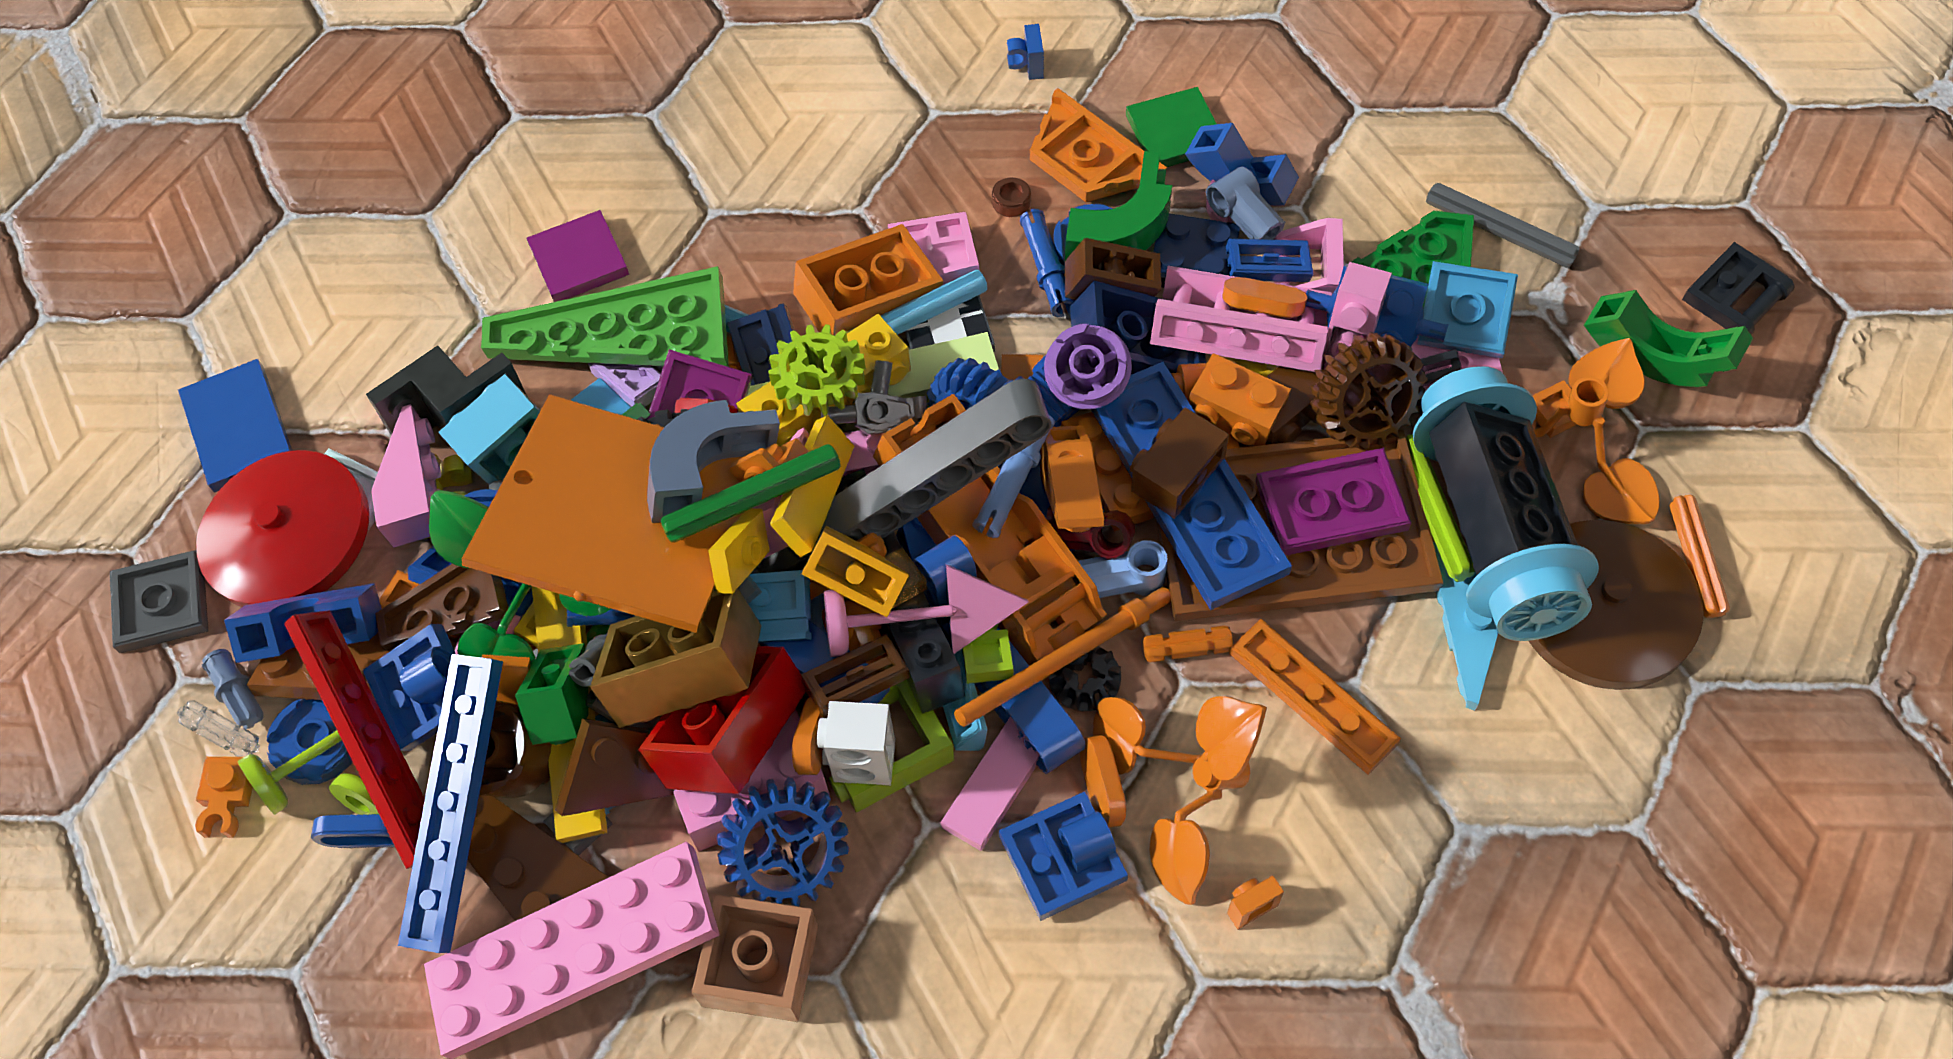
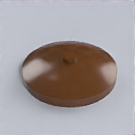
[1529,520,1704,690]

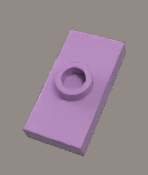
[588,363,661,407]

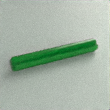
[661,444,841,543]

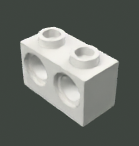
[817,701,895,785]

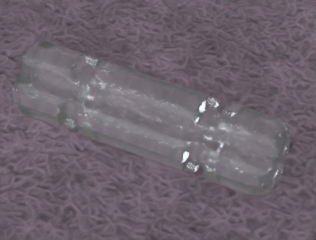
[177,700,260,757]

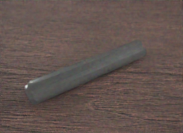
[1426,183,1580,267]

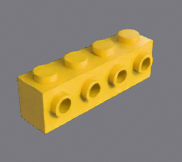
[736,314,911,446]

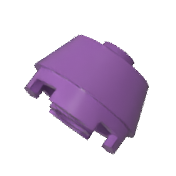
[1044,324,1132,409]

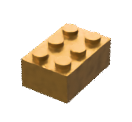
[590,588,762,728]

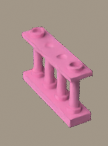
[1150,266,1332,372]

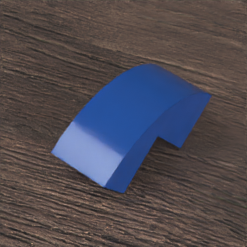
[1185,123,1299,206]

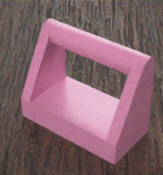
[1273,218,1344,294]

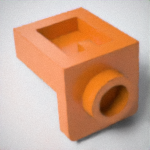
[730,438,808,482]

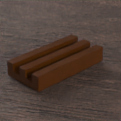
[801,634,909,718]

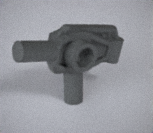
[821,360,928,435]

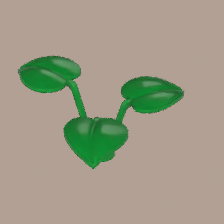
[429,490,611,668]

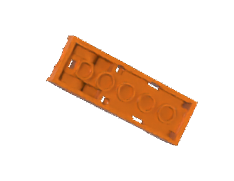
[873,394,1107,666]

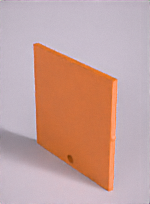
[462,394,744,633]

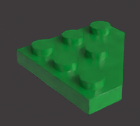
[1348,210,1474,308]

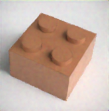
[692,894,818,1022]

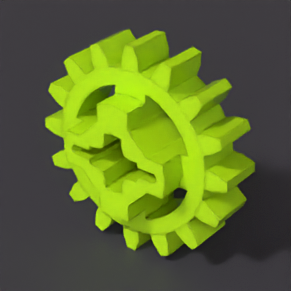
[768,324,866,416]

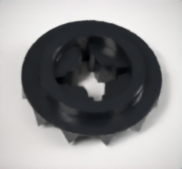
[1049,646,1121,711]

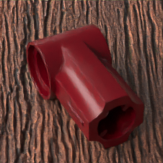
[1046,506,1135,559]

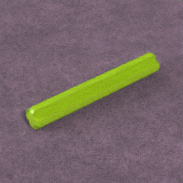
[1406,434,1475,582]

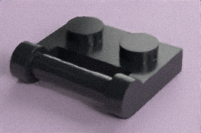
[1682,242,1795,335]

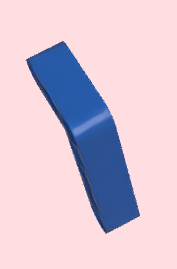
[914,535,1086,774]

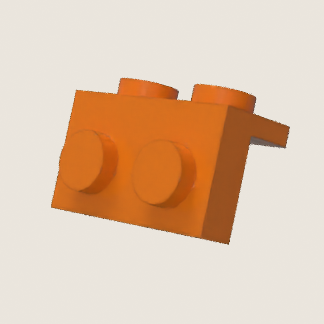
[1188,353,1291,446]

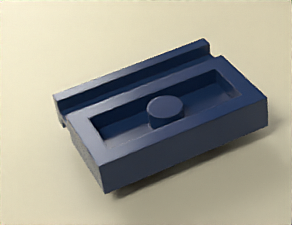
[727,303,795,386]

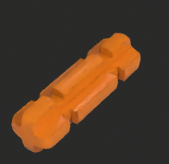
[1143,625,1233,662]

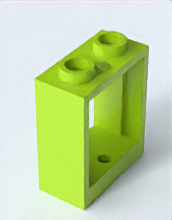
[822,680,954,813]

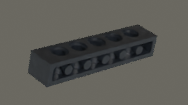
[835,469,966,714]

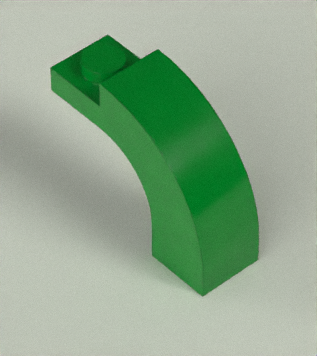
[1065,151,1173,261]
[1584,290,1753,387]

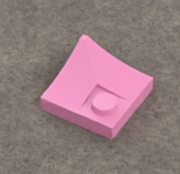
[888,212,979,286]

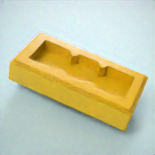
[708,508,770,594]

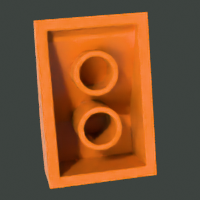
[793,224,943,335]

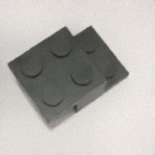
[366,345,528,436]

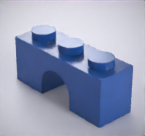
[224,583,382,663]

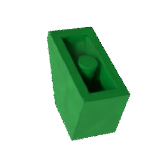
[515,643,589,745]

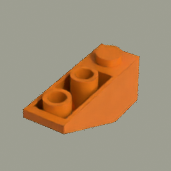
[1040,426,1104,532]

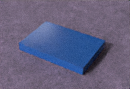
[178,359,292,492]

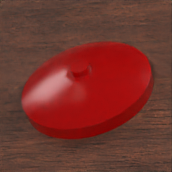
[196,450,369,607]

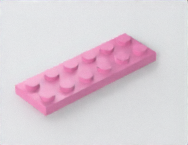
[424,841,720,1059]

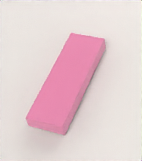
[940,717,1040,851]

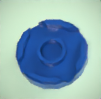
[266,699,353,785]

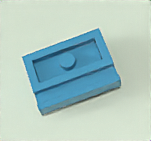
[748,570,812,643]

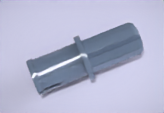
[202,649,263,729]

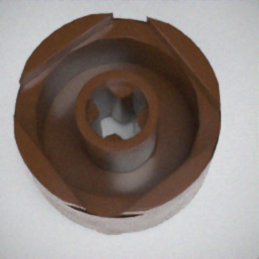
[479,700,552,798]

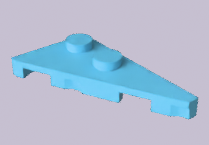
[1433,542,1498,711]

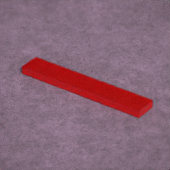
[284,610,425,869]

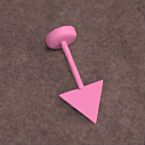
[824,564,1029,657]

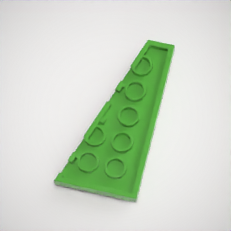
[481,266,729,367]

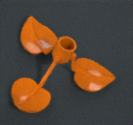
[1532,338,1659,524]
[1093,696,1267,905]

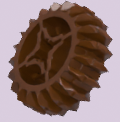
[1310,332,1428,449]

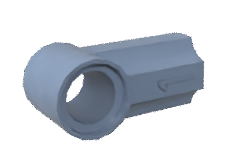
[1206,167,1286,240]

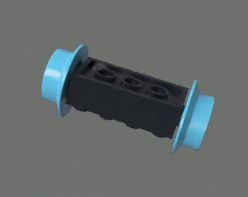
[1413,367,1599,641]

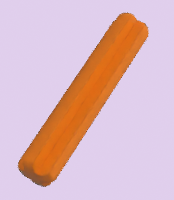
[1670,494,1730,619]

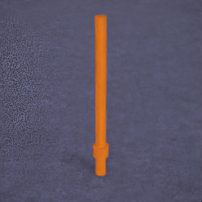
[954,587,1171,727]

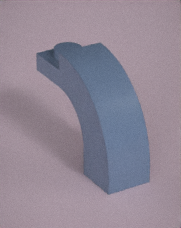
[647,400,780,523]

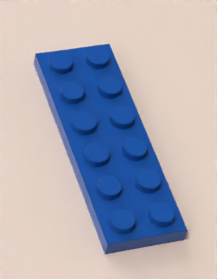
[1091,362,1292,610]

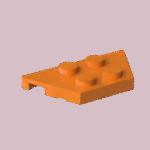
[1030,88,1167,202]

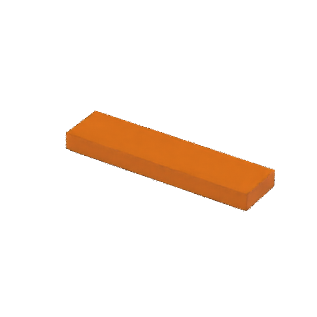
[1229,619,1401,775]

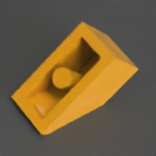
[802,526,909,617]

